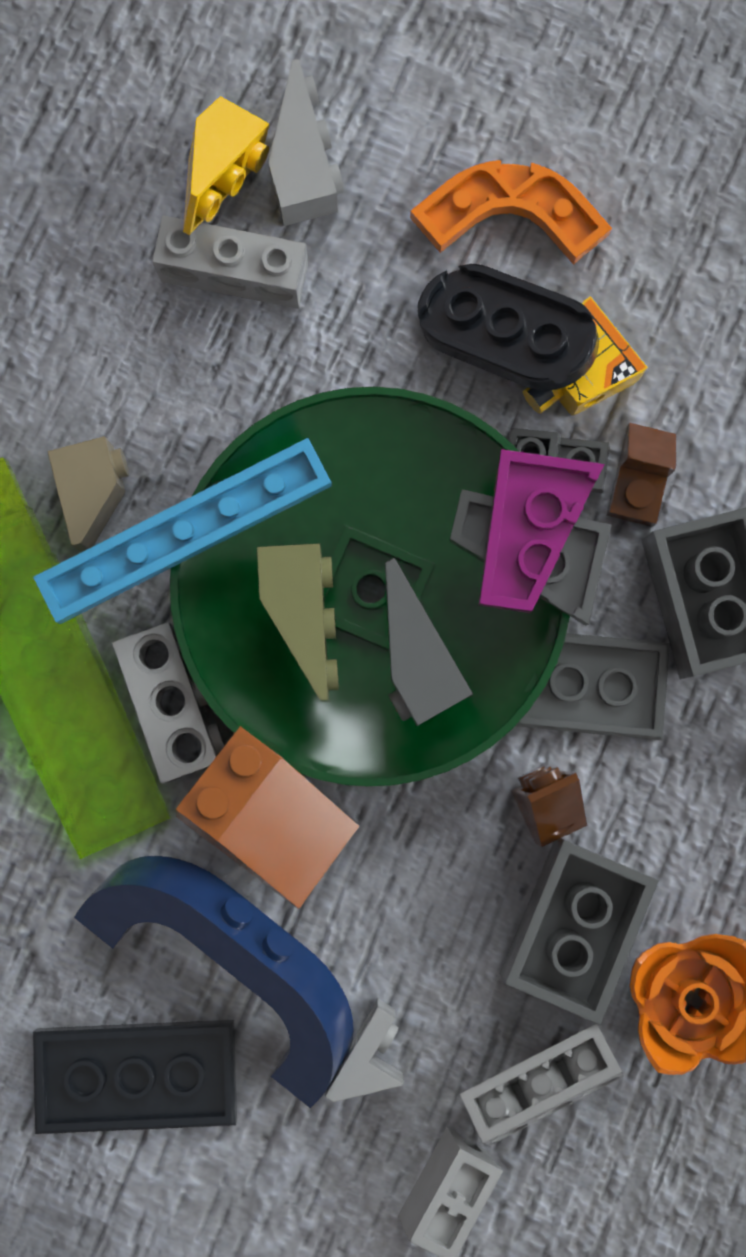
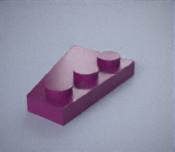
[478,449,605,613]

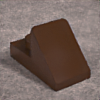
[606,423,676,527]

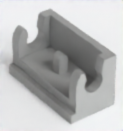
[398,1127,503,1257]

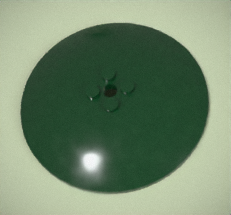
[170,386,570,787]

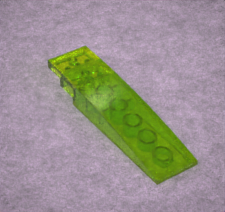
[0,457,171,859]

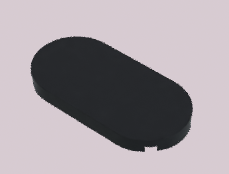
[417,264,599,391]

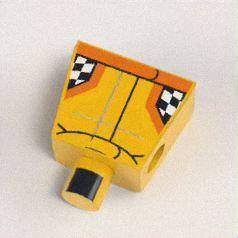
[523,296,648,416]

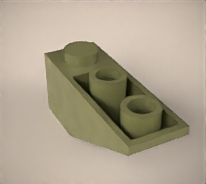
[257,544,339,702]

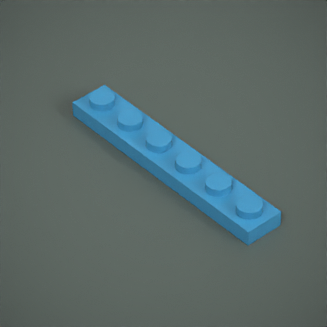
[33,438,332,624]

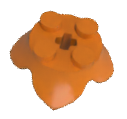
[629,934,746,1075]

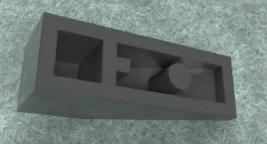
[385,558,473,726]

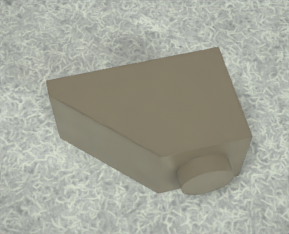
[47,436,129,552]

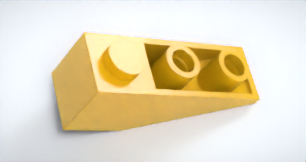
[183,96,270,235]

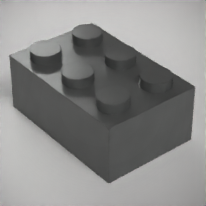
[641,507,746,679]
[499,838,659,1025]

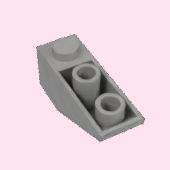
[268,59,344,226]

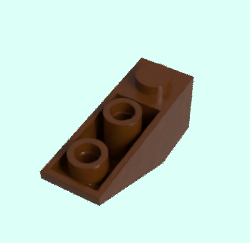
[510,766,587,847]

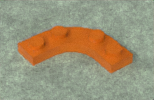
[410,160,612,265]

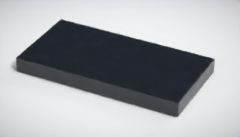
[33,1020,237,1134]

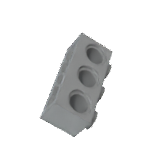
[152,215,309,309]
[112,622,226,784]
[460,1024,624,1146]

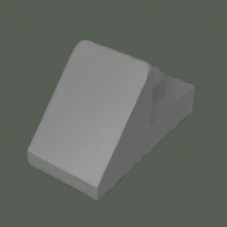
[325,998,404,1102]

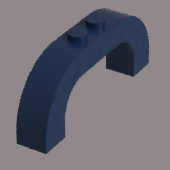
[74,856,354,1108]

